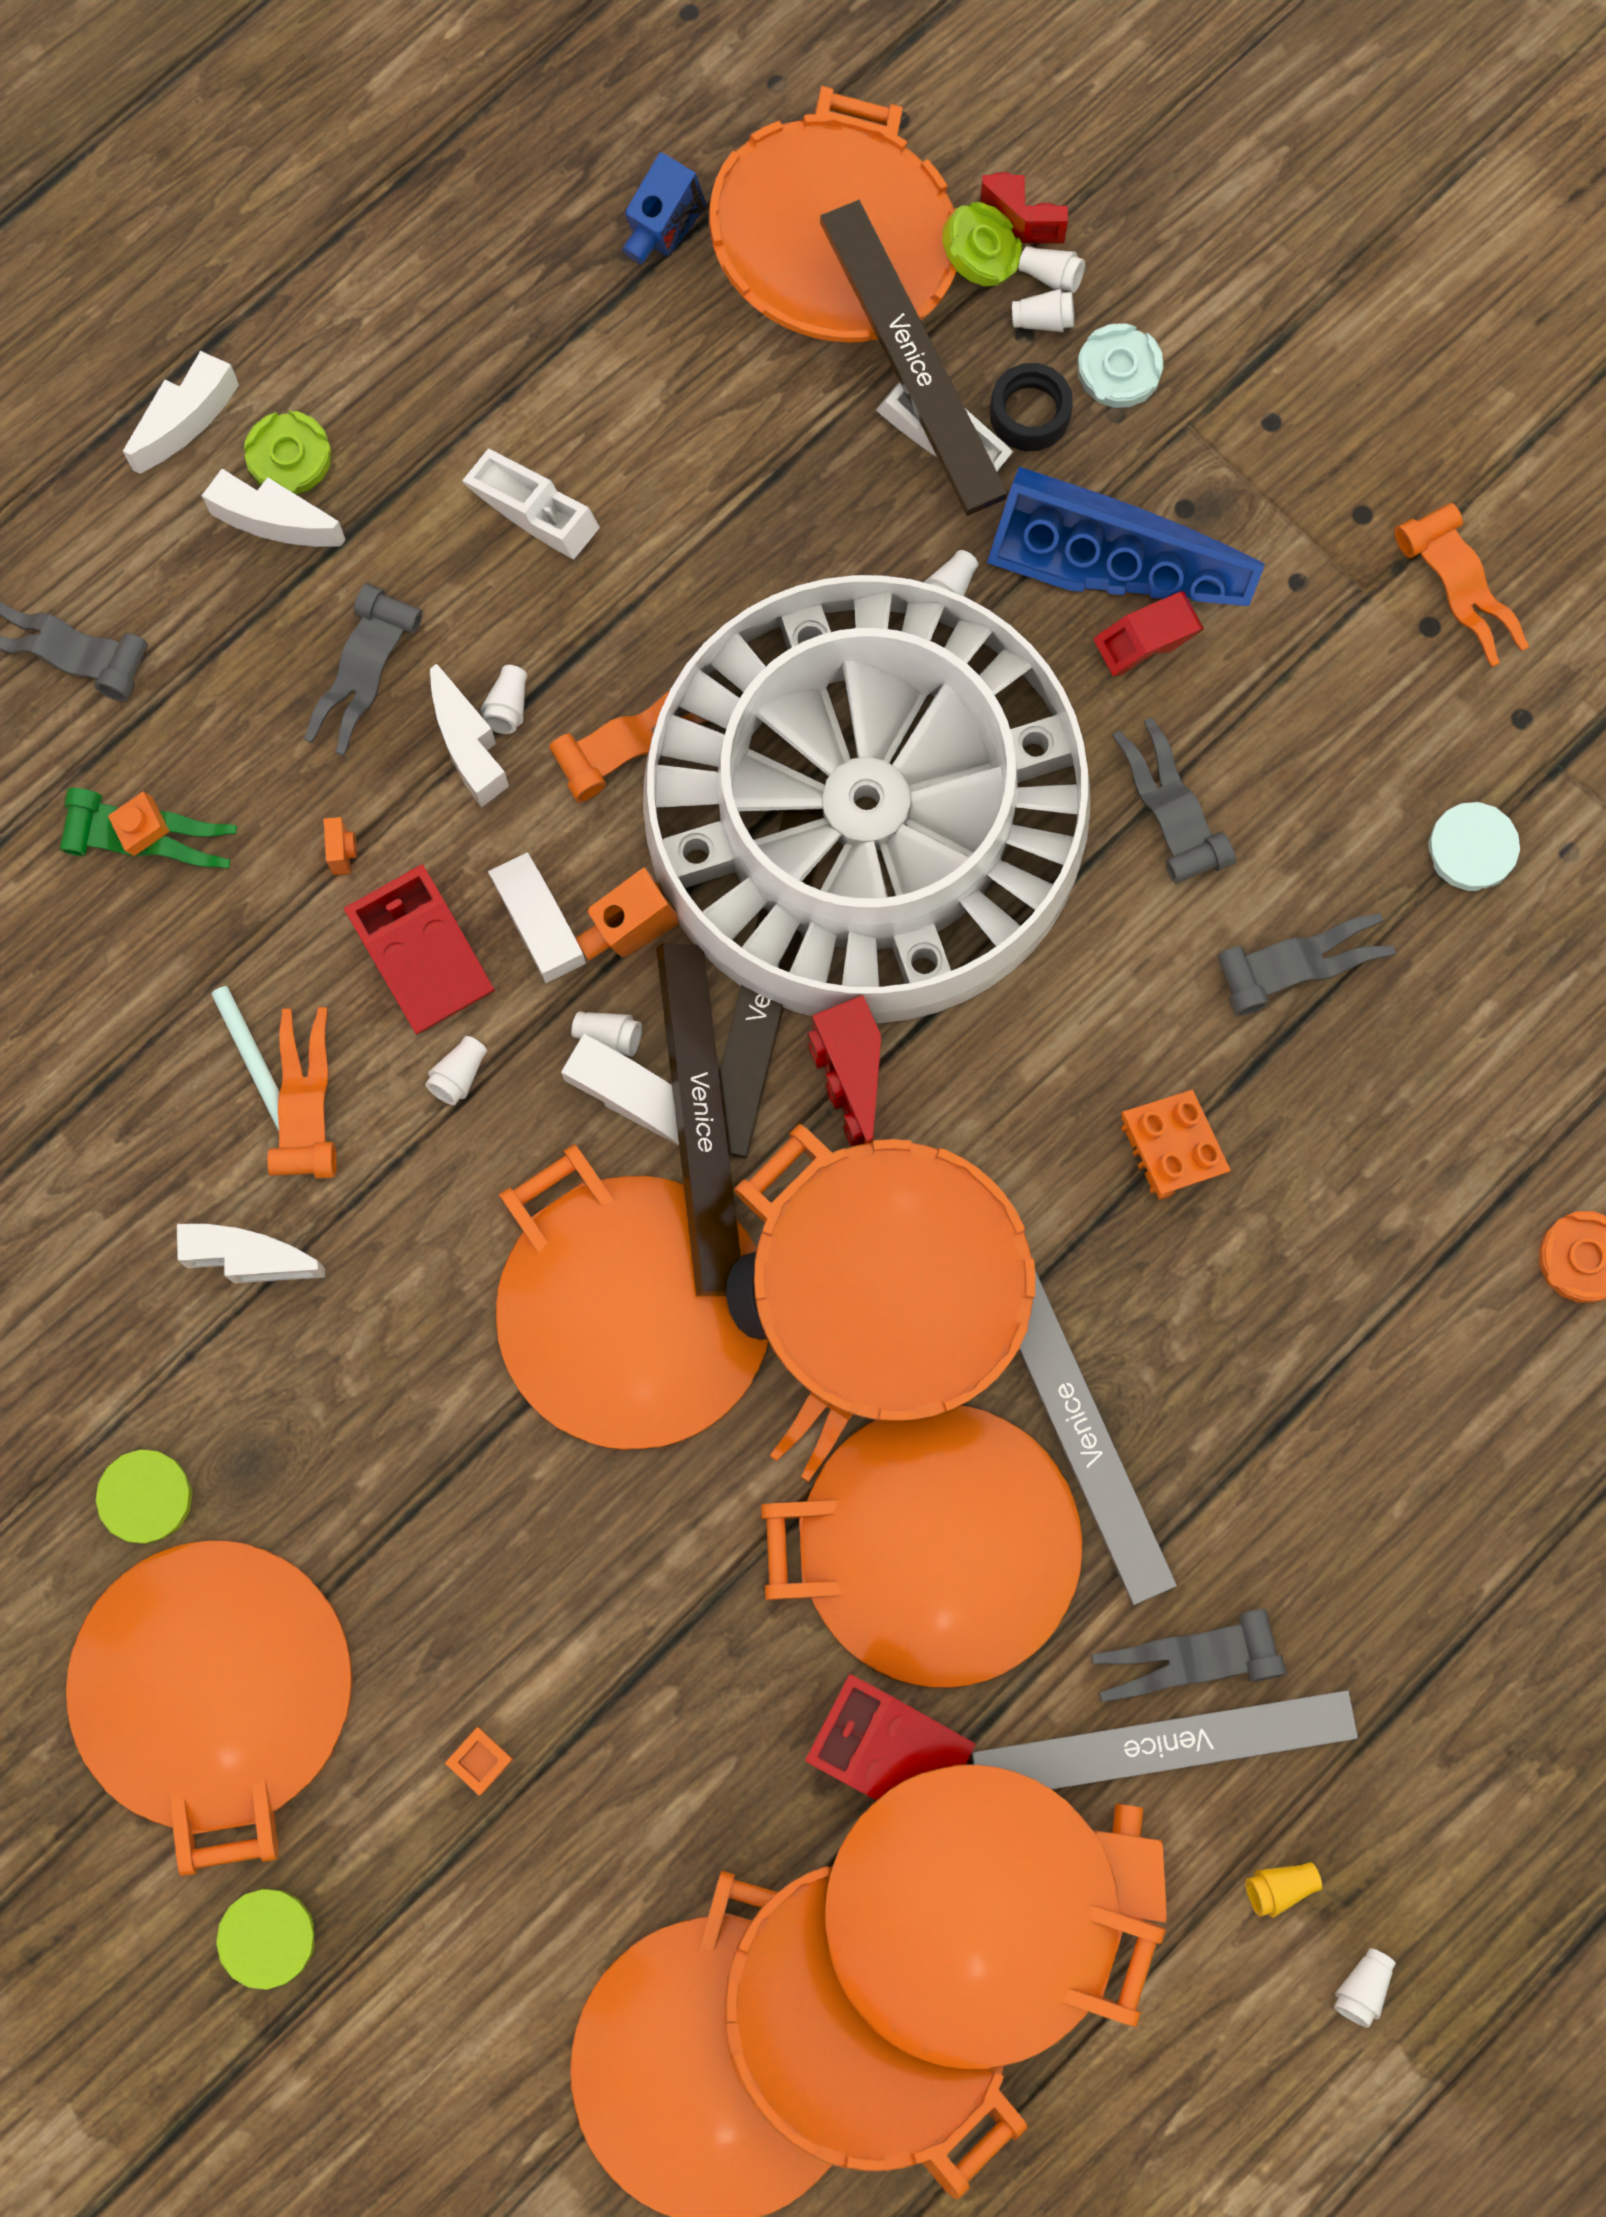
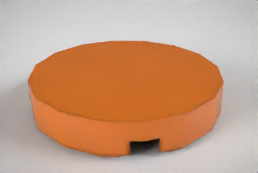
[1538,1211,1606,1303]

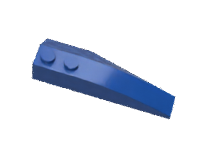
[987,467,1265,606]

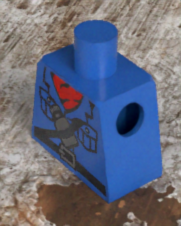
[622,151,707,264]

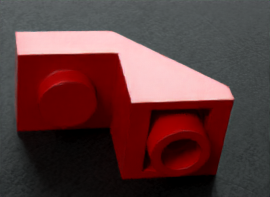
[980,172,1068,243]
[1093,592,1204,676]

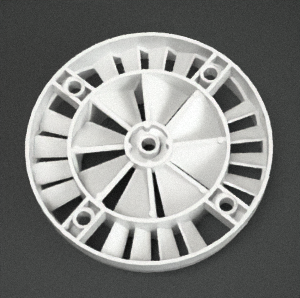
[643,575,1090,1023]

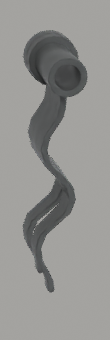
[304,583,423,756]
[0,602,148,702]
[1112,717,1236,884]
[1217,913,1397,1017]
[1091,1609,1287,1702]

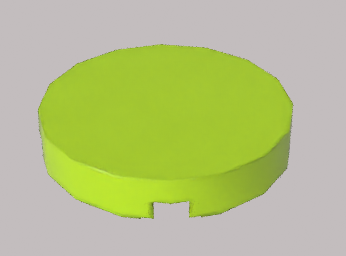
[942,202,1022,286]
[244,411,332,495]
[96,1449,193,1544]
[216,1889,315,1990]

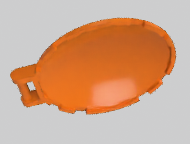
[709,85,957,343]
[733,1124,1036,1421]
[496,1143,769,1450]
[761,1405,1082,1688]
[66,1541,352,1876]
[825,1765,1166,2069]
[725,1866,1027,2200]
[570,1870,832,2217]

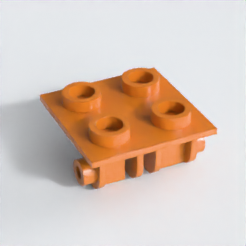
[1121,1089,1231,1200]

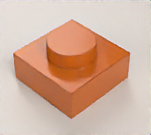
[108,791,170,856]
[323,817,357,875]
[445,1727,514,1796]

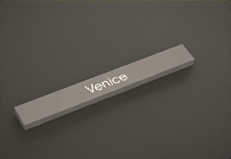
[1019,1271,1177,1606]
[972,1691,1358,1789]

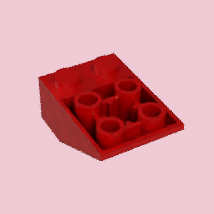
[343,864,495,1035]
[807,995,881,1147]
[805,1674,976,1801]

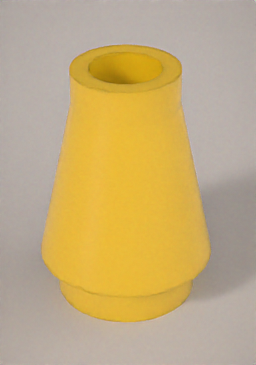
[1245,1862,1322,1918]

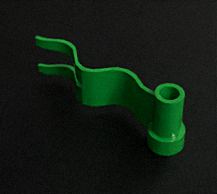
[59,787,237,869]

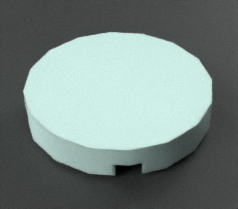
[1077,324,1163,408]
[1428,802,1520,891]

